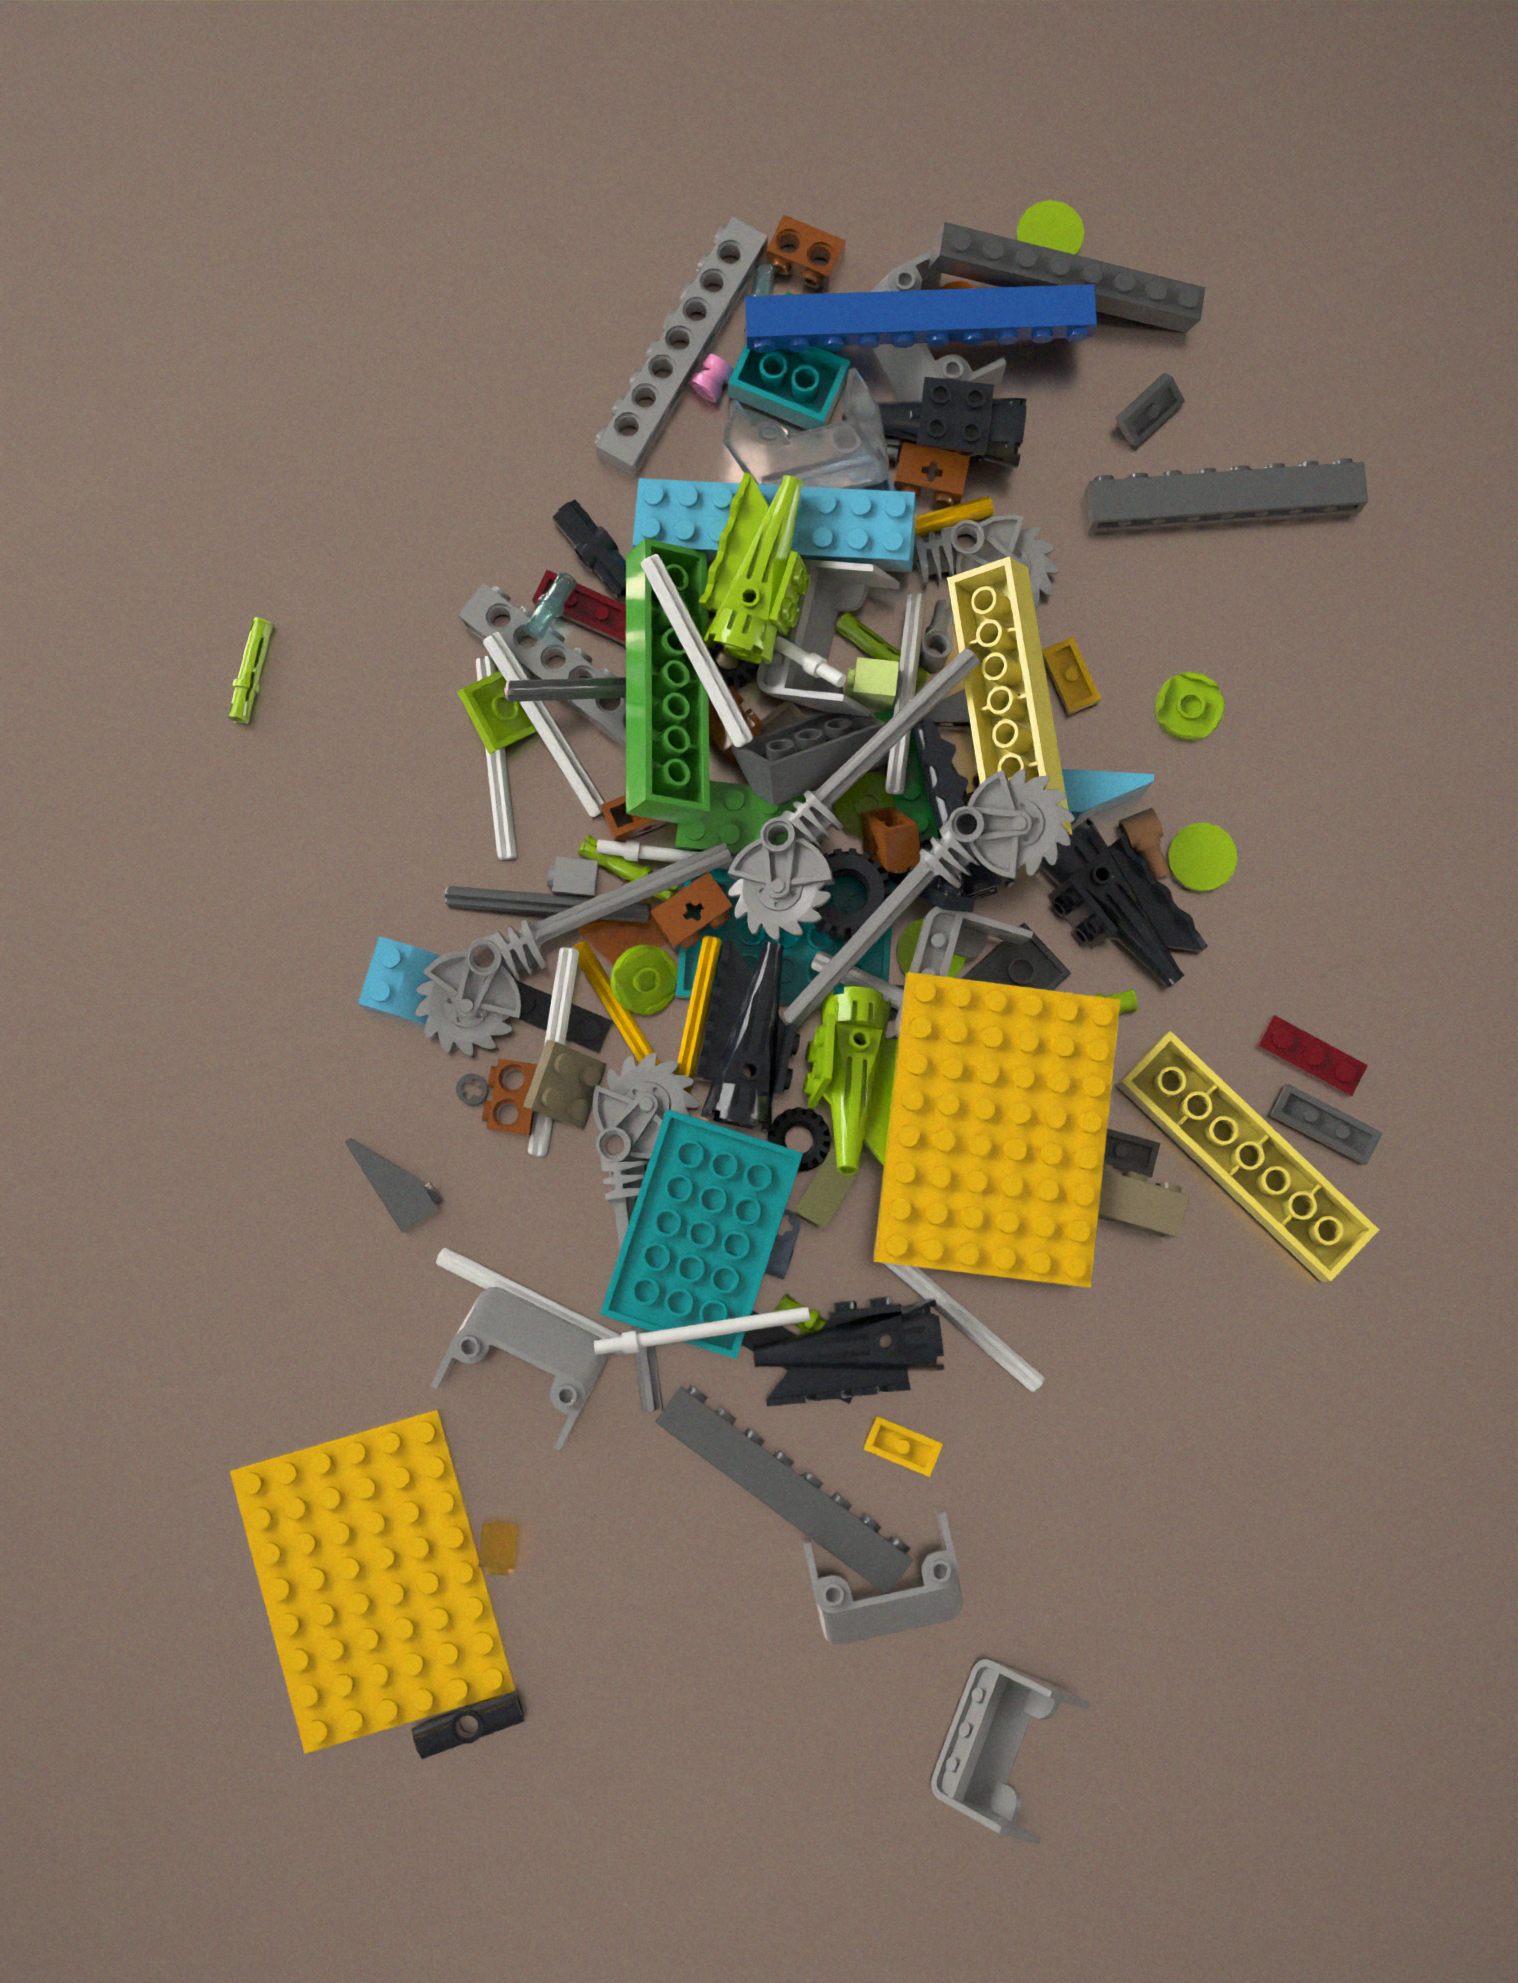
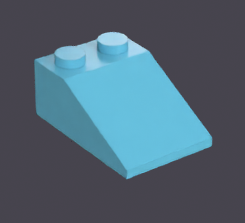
[1062,769,1154,825]
[358,936,440,1026]

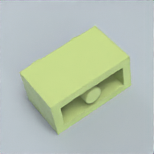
[845,657,899,711]

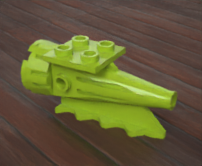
[699,472,810,665]
[803,986,898,1175]

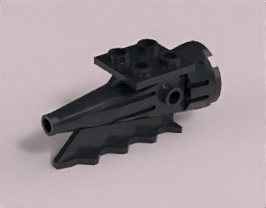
[842,377,1027,469]
[912,719,1015,901]
[1039,818,1208,988]
[693,940,801,1131]
[753,1296,944,1407]

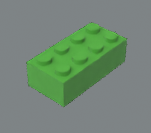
[675,780,818,857]

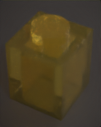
[478,1520,521,1575]

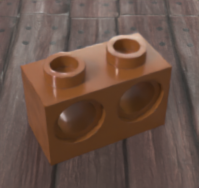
[766,214,846,289]
[482,1058,538,1137]

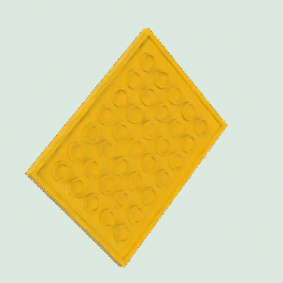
[873,972,1120,1288]
[230,1409,516,1754]

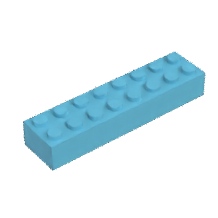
[632,478,918,572]

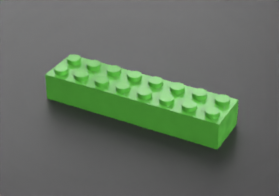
[626,538,710,826]

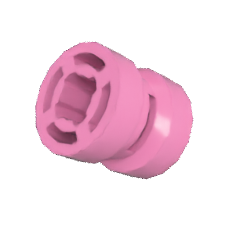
[689,353,734,403]

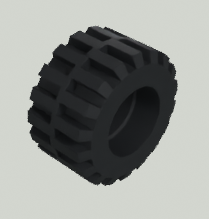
[809,848,891,942]

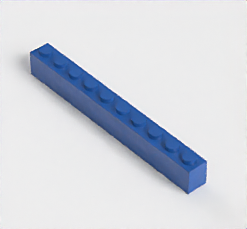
[745,284,1097,353]

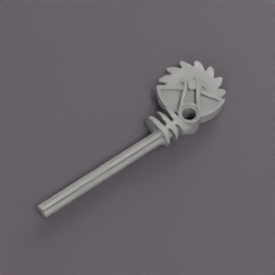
[913,514,1059,611]
[728,648,981,941]
[782,769,1075,1028]
[415,842,733,1056]
[593,1053,700,1412]

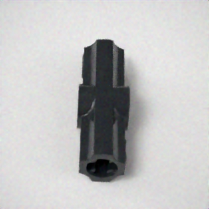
[552,499,626,599]
[411,1690,526,1760]

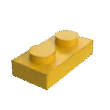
[1042,636,1101,715]
[863,1416,943,1477]

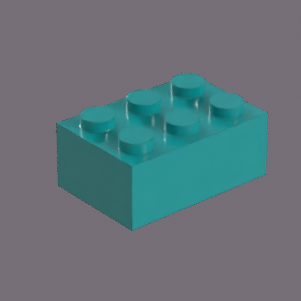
[728,343,851,436]

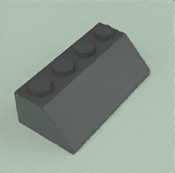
[731,712,889,805]

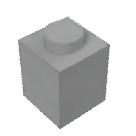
[547,857,600,898]

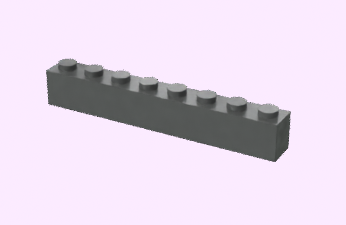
[928,222,1206,333]
[1085,458,1368,531]
[655,1385,913,1594]

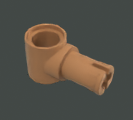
[1118,808,1170,879]

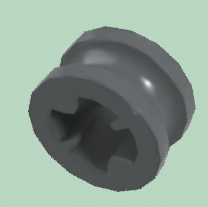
[456,1073,489,1106]

